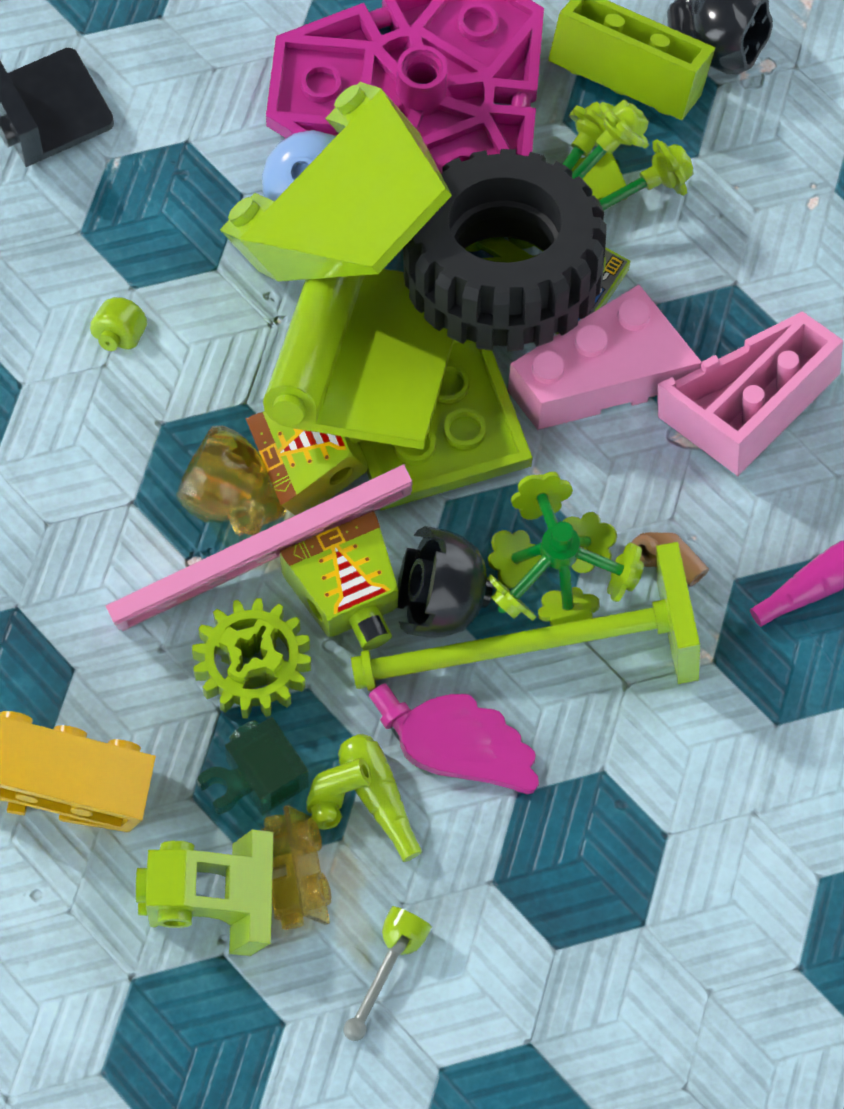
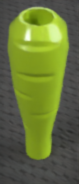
[338,734,423,862]

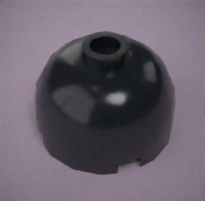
[397,526,493,637]

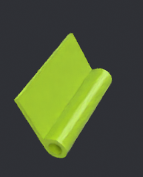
[263,269,454,450]

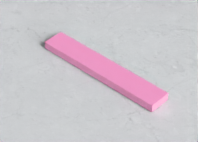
[106,464,412,631]

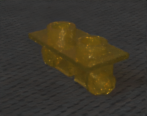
[261,805,332,930]

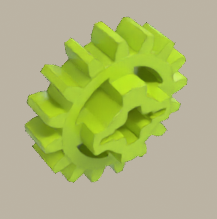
[192,598,312,719]

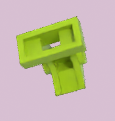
[136,829,274,956]

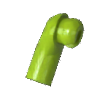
[306,758,372,830]

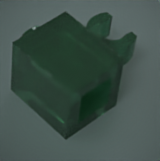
[197,716,309,816]

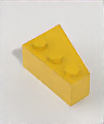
[0,711,156,832]

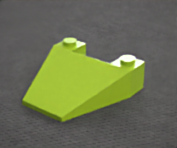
[220,82,452,282]

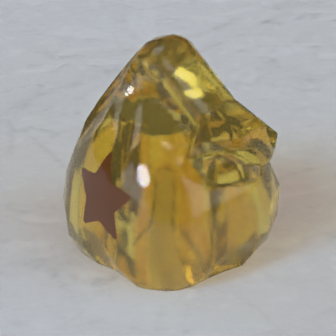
[175,425,287,536]

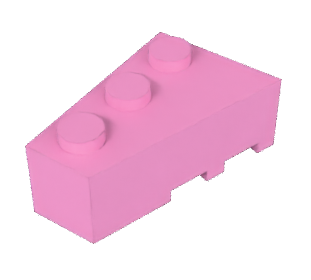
[507,284,701,430]

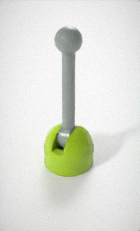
[343,906,432,1041]

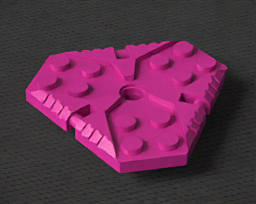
[266,0,544,173]

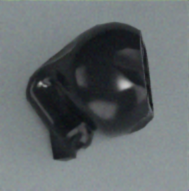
[667,0,773,74]

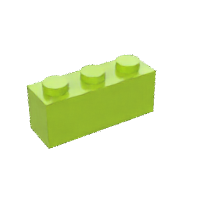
[548,0,715,120]

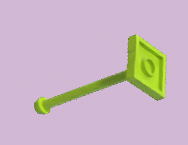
[351,542,700,691]

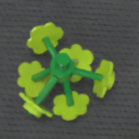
[487,472,644,626]

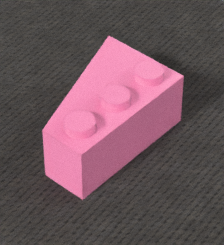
[657,311,843,476]

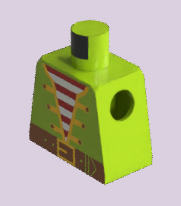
[246,411,368,516]
[280,511,398,650]

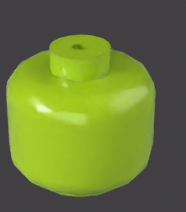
[90,297,147,351]

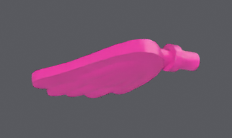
[368,683,539,794]

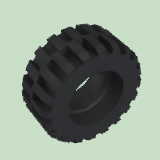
[403,149,607,351]

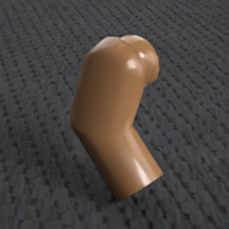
[631,532,709,587]

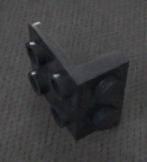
[0,48,114,167]

